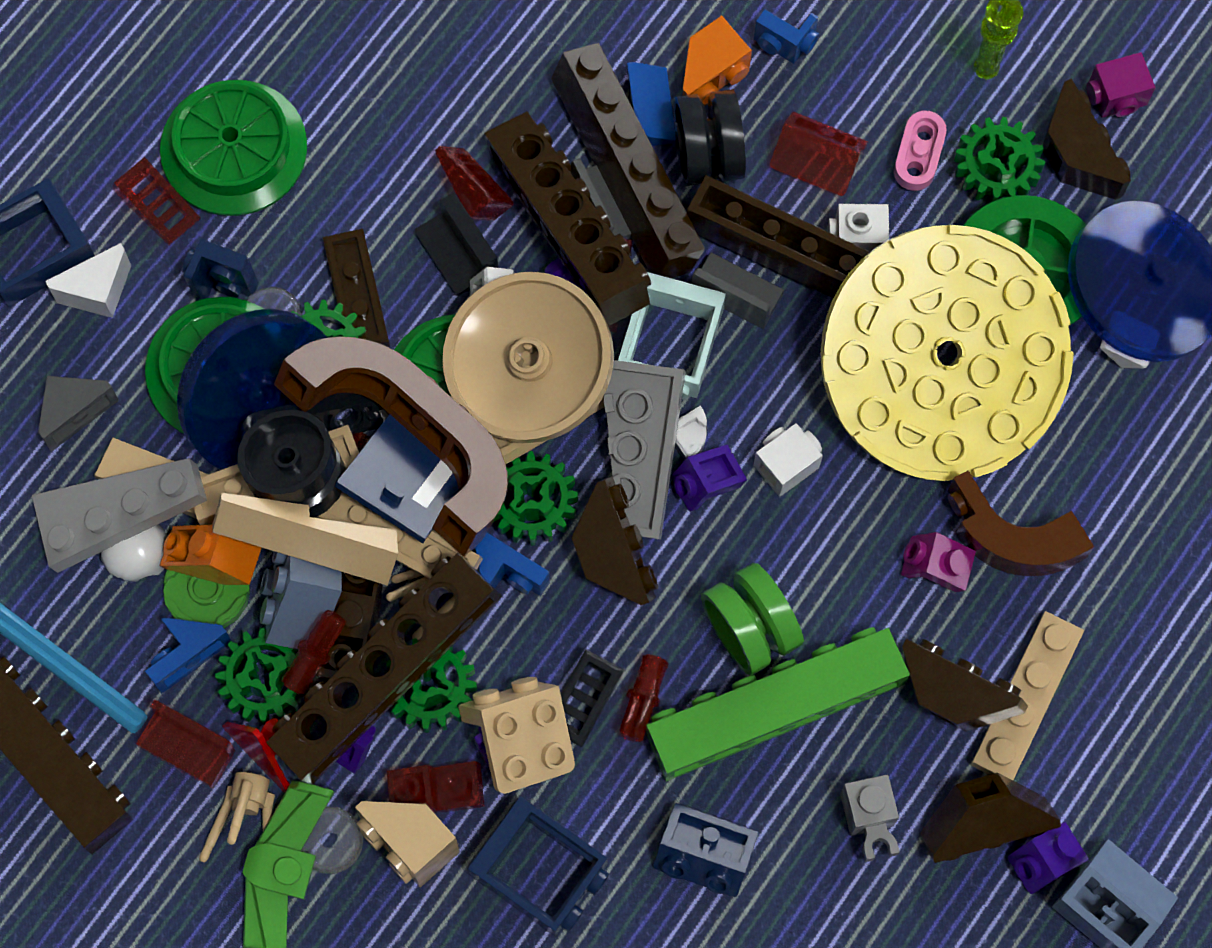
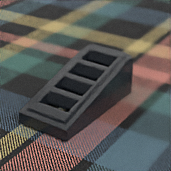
[561,649,625,747]

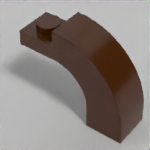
[948,470,1094,576]

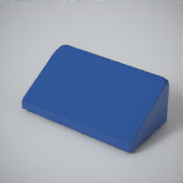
[627,62,676,146]

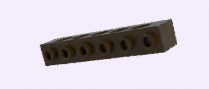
[484,111,651,326]
[266,552,502,784]

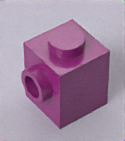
[1086,52,1156,118]

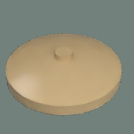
[443,272,614,443]

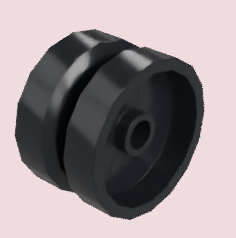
[674,89,746,186]
[238,409,346,518]

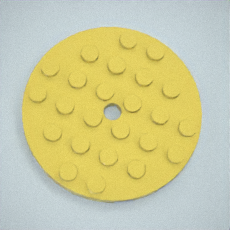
[821,225,1073,481]

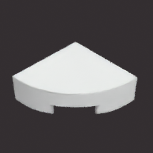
[675,406,707,460]

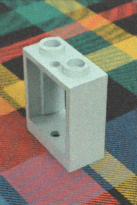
[618,272,726,399]

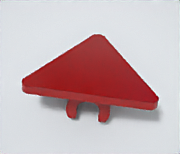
[222,717,289,793]

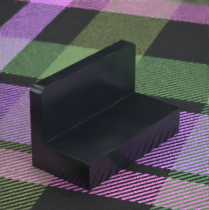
[415,192,498,296]

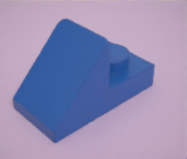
[475,533,550,597]
[145,618,231,694]

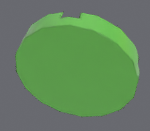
[163,570,250,629]

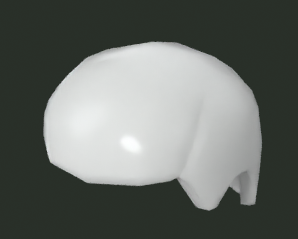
[101,525,168,582]

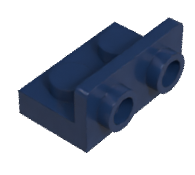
[182,239,259,301]
[654,803,759,897]

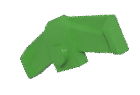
[242,781,335,948]

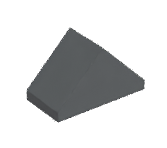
[38,376,119,452]

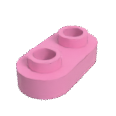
[894,111,947,191]

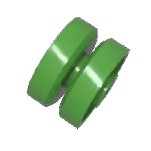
[701,562,804,676]

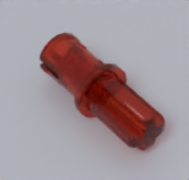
[281,610,345,694]
[619,654,669,742]

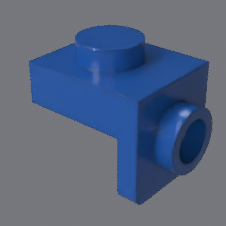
[754,9,820,64]

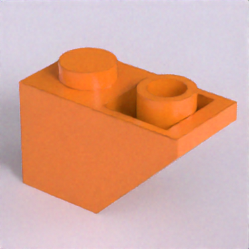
[682,16,752,106]
[160,525,262,585]

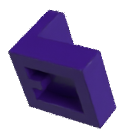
[671,444,747,512]

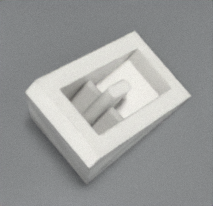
[45,243,131,318]

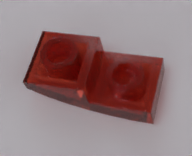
[387,761,485,813]

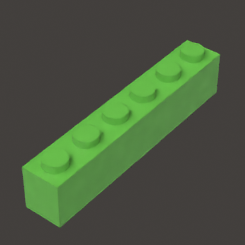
[646,627,910,782]

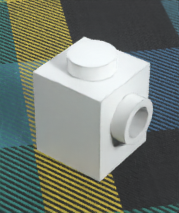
[828,204,889,252]
[754,423,823,497]

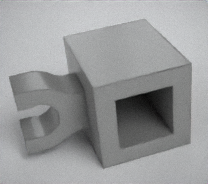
[840,775,899,862]

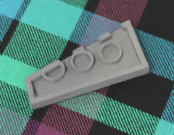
[604,360,686,540]
[32,458,207,573]

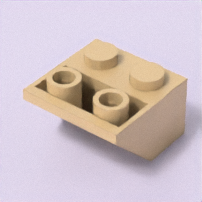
[355,801,460,888]

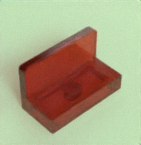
[770,111,868,196]
[136,699,236,789]

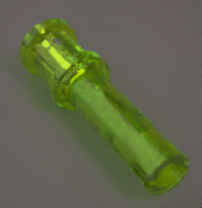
[974,0,1023,79]

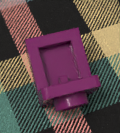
[901,532,976,592]

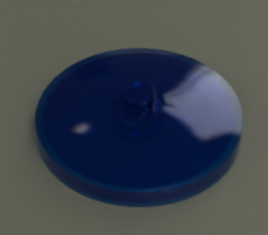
[1068,201,1212,362]
[177,309,340,470]

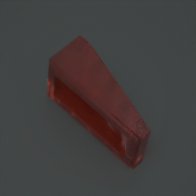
[435,146,514,221]
[113,157,201,246]

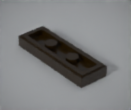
[323,228,390,347]

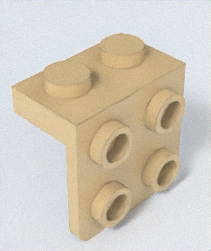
[458,677,575,794]

